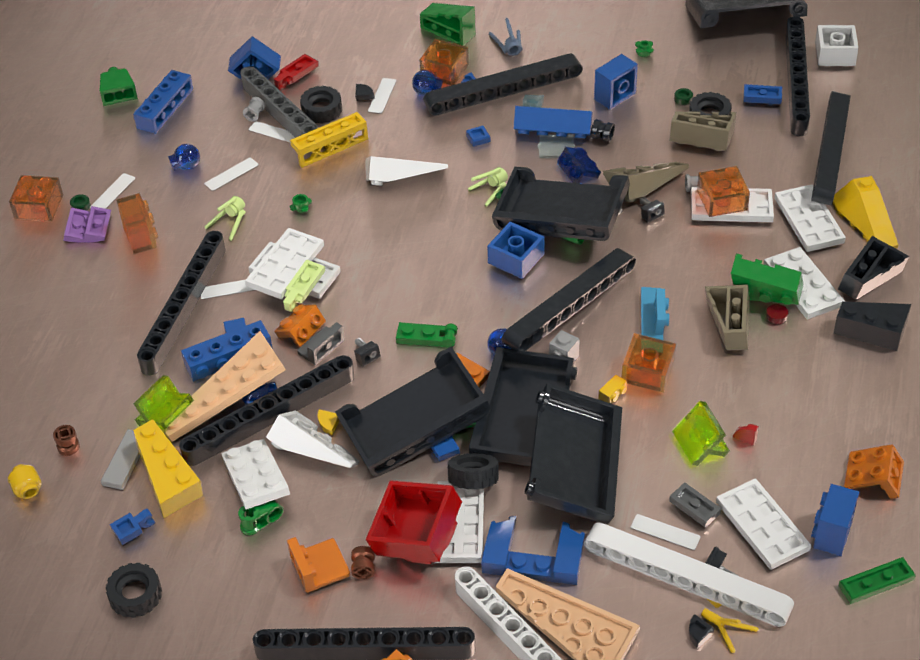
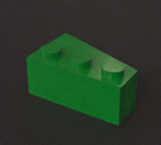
[420,3,476,46]
[731,253,804,305]

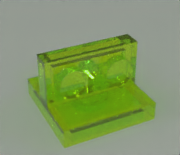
[133,375,194,429]
[672,401,730,466]

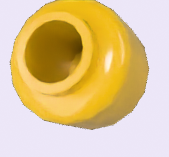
[8,464,42,499]

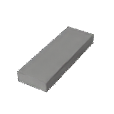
[101,429,140,490]

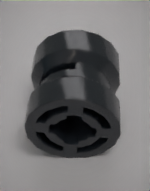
[590,119,615,142]

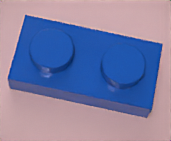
[743,84,782,105]

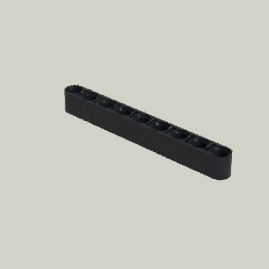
[786,16,810,136]
[423,53,583,116]
[811,91,851,206]
[137,231,226,375]
[502,248,636,354]
[179,355,354,466]
[253,627,476,660]

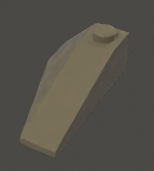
[603,162,689,202]

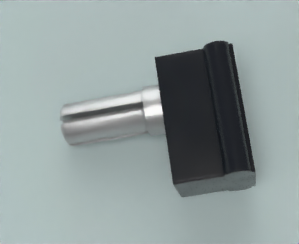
[640,197,665,223]
[354,338,381,367]
[705,547,738,576]

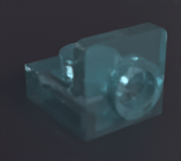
[523,95,544,108]

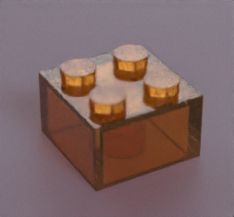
[419,39,469,85]
[697,166,750,217]
[9,175,63,222]
[116,193,158,254]
[621,333,677,393]

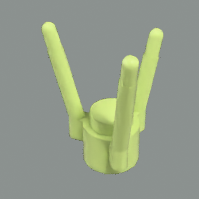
[468,167,508,207]
[205,196,246,241]

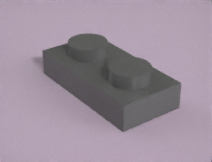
[669,483,721,528]

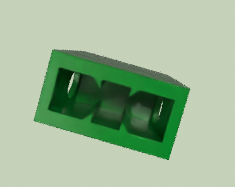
[100,67,138,106]

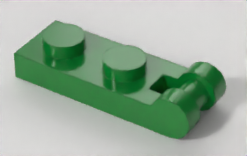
[396,322,458,348]

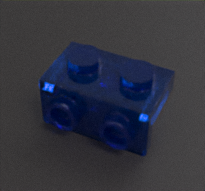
[557,147,602,183]

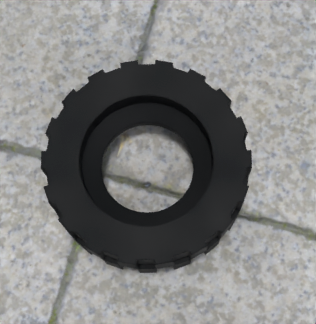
[300,86,342,124]
[689,92,732,115]
[447,453,499,489]
[106,562,162,618]

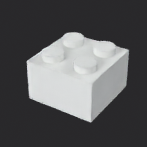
[815,25,859,66]

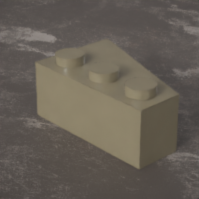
[669,111,736,151]
[705,285,750,350]

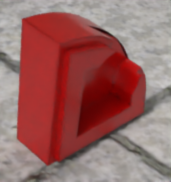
[733,424,759,446]

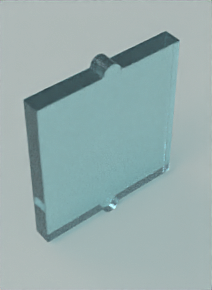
[538,135,575,158]

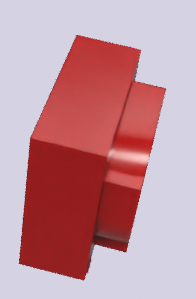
[366,480,462,564]

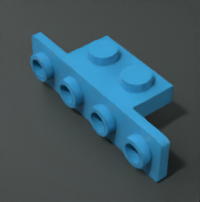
[641,287,670,353]

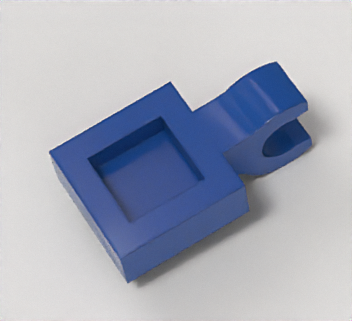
[110,508,155,545]

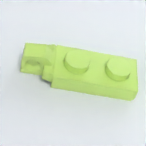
[283,260,326,312]

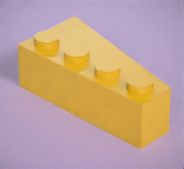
[133,419,203,519]

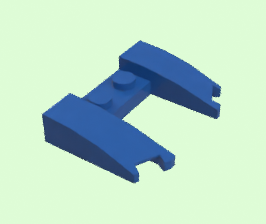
[481,516,585,585]

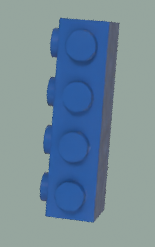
[133,70,193,134]
[514,106,593,139]
[181,320,273,382]

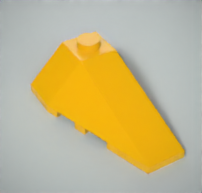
[832,176,899,248]

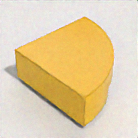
[318,409,340,435]

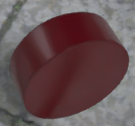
[766,304,788,324]

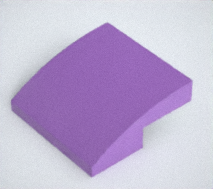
[63,206,111,243]

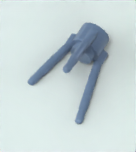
[489,18,523,56]

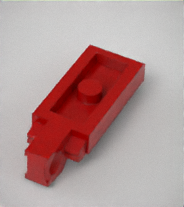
[274,54,319,90]

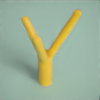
[701,608,759,653]

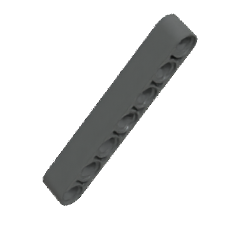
[241,67,318,138]

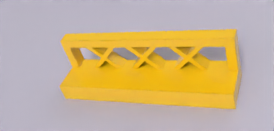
[290,112,368,168]

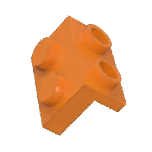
[274,304,326,347]

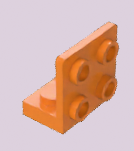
[844,444,904,499]
[287,537,351,593]

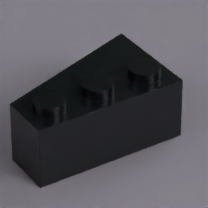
[838,236,909,300]
[833,301,911,351]

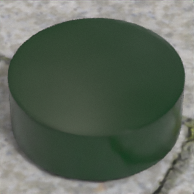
[674,88,693,105]
[70,194,91,211]

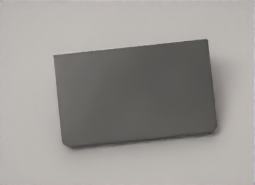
[297,322,344,365]

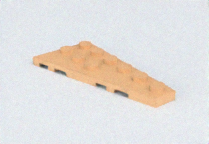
[162,331,286,442]
[496,568,640,660]

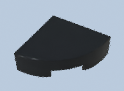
[355,84,375,101]
[689,614,714,648]

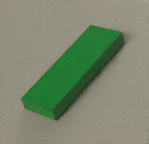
[838,557,916,604]

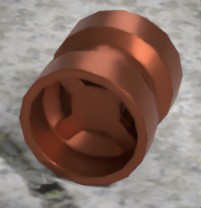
[53,425,80,456]
[351,546,375,579]

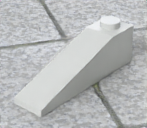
[365,156,448,186]
[266,411,360,468]

